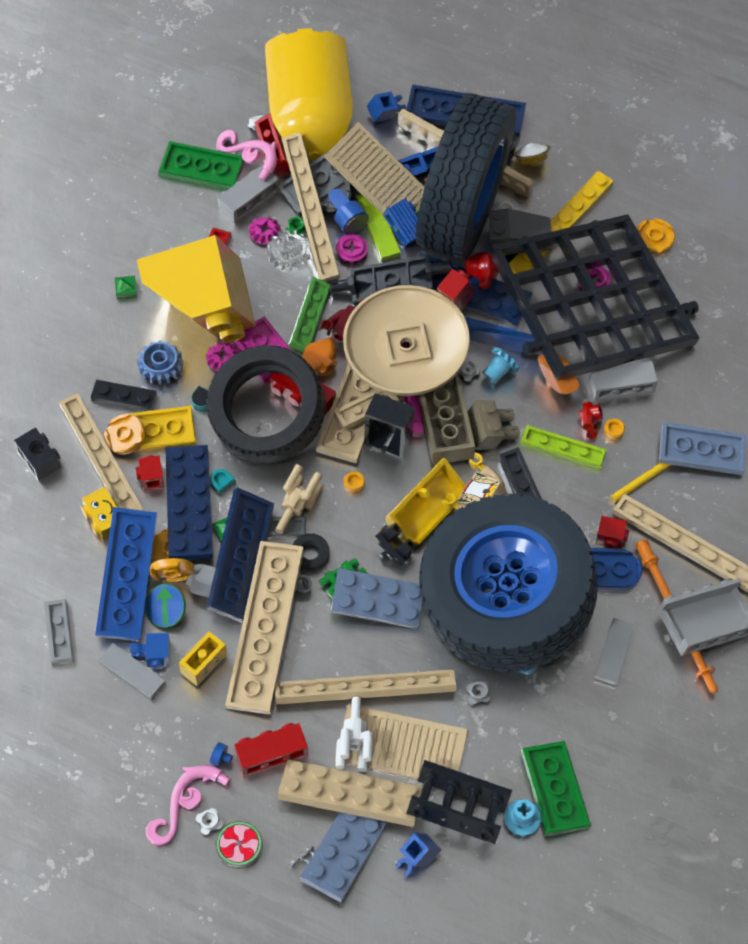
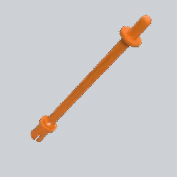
[635,539,718,694]

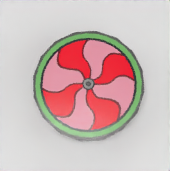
[216,821,263,868]

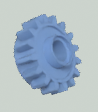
[137,340,183,385]

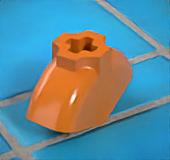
[302,337,337,378]
[538,353,579,395]

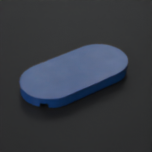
[591,548,642,591]

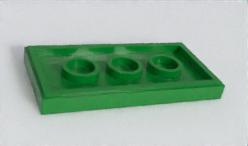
[158,141,245,190]
[520,741,591,837]

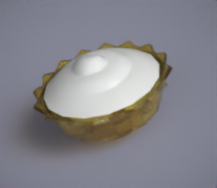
[513,143,551,167]

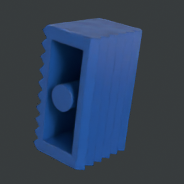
[383,198,418,247]

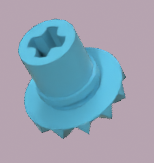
[482,347,519,384]
[504,799,541,837]

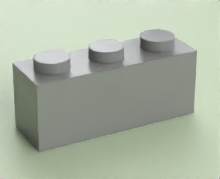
[218,165,279,223]
[589,360,658,401]

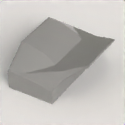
[186,564,215,598]

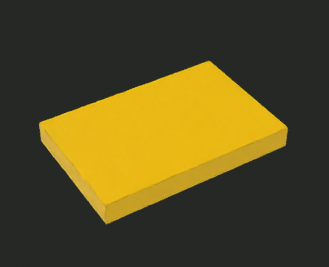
[129,406,197,453]

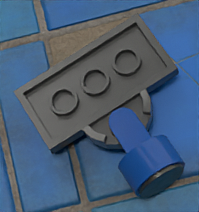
[278,150,369,234]

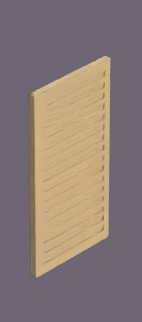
[324,122,425,215]
[335,704,468,780]

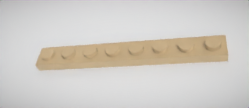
[398,109,534,198]
[282,132,340,282]
[59,393,144,511]
[612,494,748,592]
[275,669,456,704]

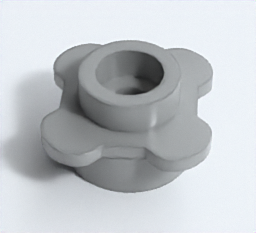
[466,681,491,705]

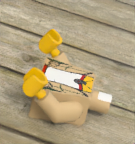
[442,453,508,511]

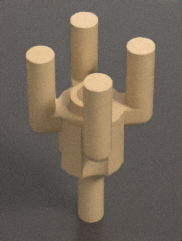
[275,464,323,534]

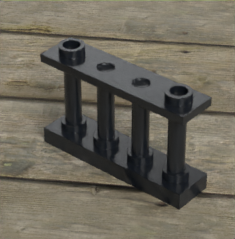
[406,760,512,844]

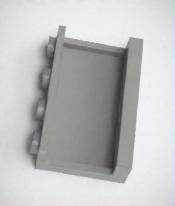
[658,578,748,656]

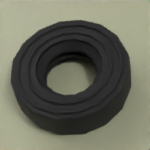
[293,533,330,572]

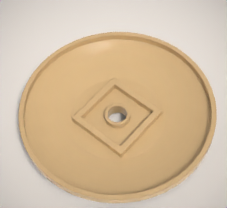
[343,285,469,396]

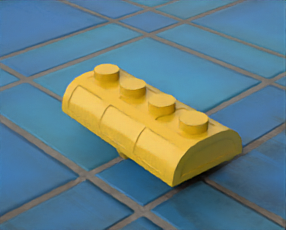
[385,458,466,546]

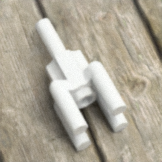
[336,697,373,772]

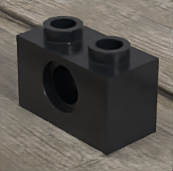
[14,427,61,481]

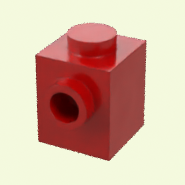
[135,455,165,491]
[595,516,630,549]

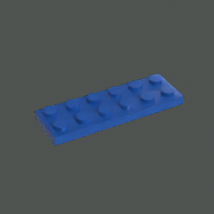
[95,507,157,642]

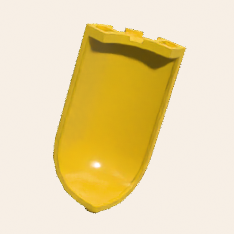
[265,28,353,163]

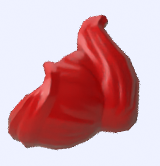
[464,252,498,289]

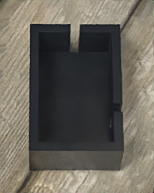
[364,393,415,460]

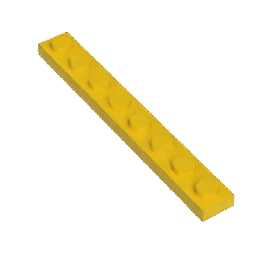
[509,171,614,274]

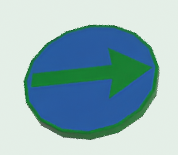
[145,584,186,628]

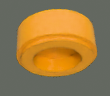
[603,418,625,440]
[344,471,365,494]

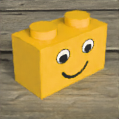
[81,487,117,541]
[179,631,227,686]

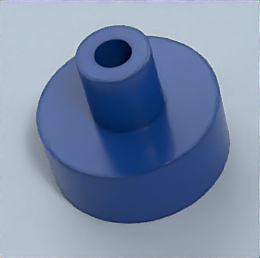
[210,742,233,767]

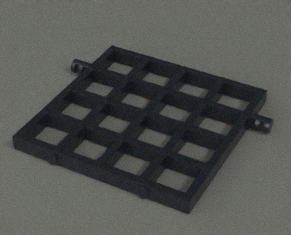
[489,214,700,381]

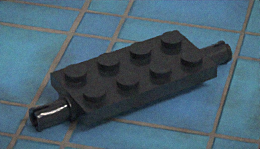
[330,255,452,307]

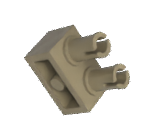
[467,400,520,450]

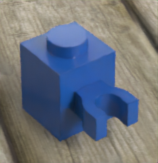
[367,91,407,123]
[130,633,170,669]
[395,833,441,877]

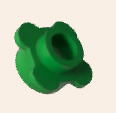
[285,217,306,237]

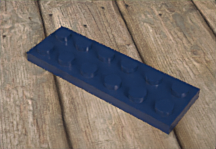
[406,84,526,137]
[419,252,533,329]
[165,445,213,560]
[206,488,275,623]

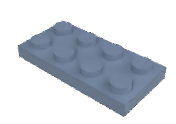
[659,422,747,476]
[331,568,423,629]
[300,812,387,902]

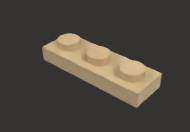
[334,390,399,431]

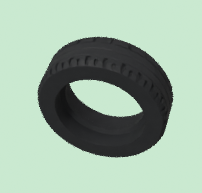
[206,345,326,464]

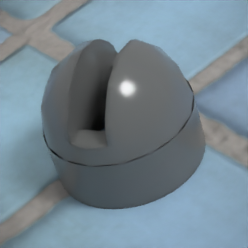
[296,575,312,593]

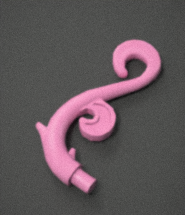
[217,130,277,181]
[146,765,231,846]

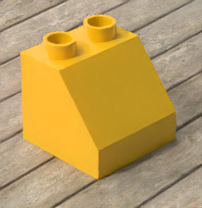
[137,235,256,342]

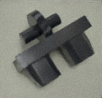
[375,523,416,565]

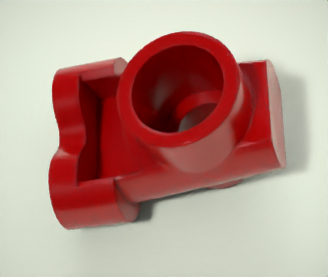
[579,402,603,439]

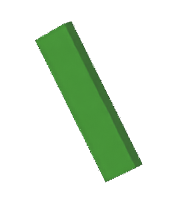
[288,276,330,353]

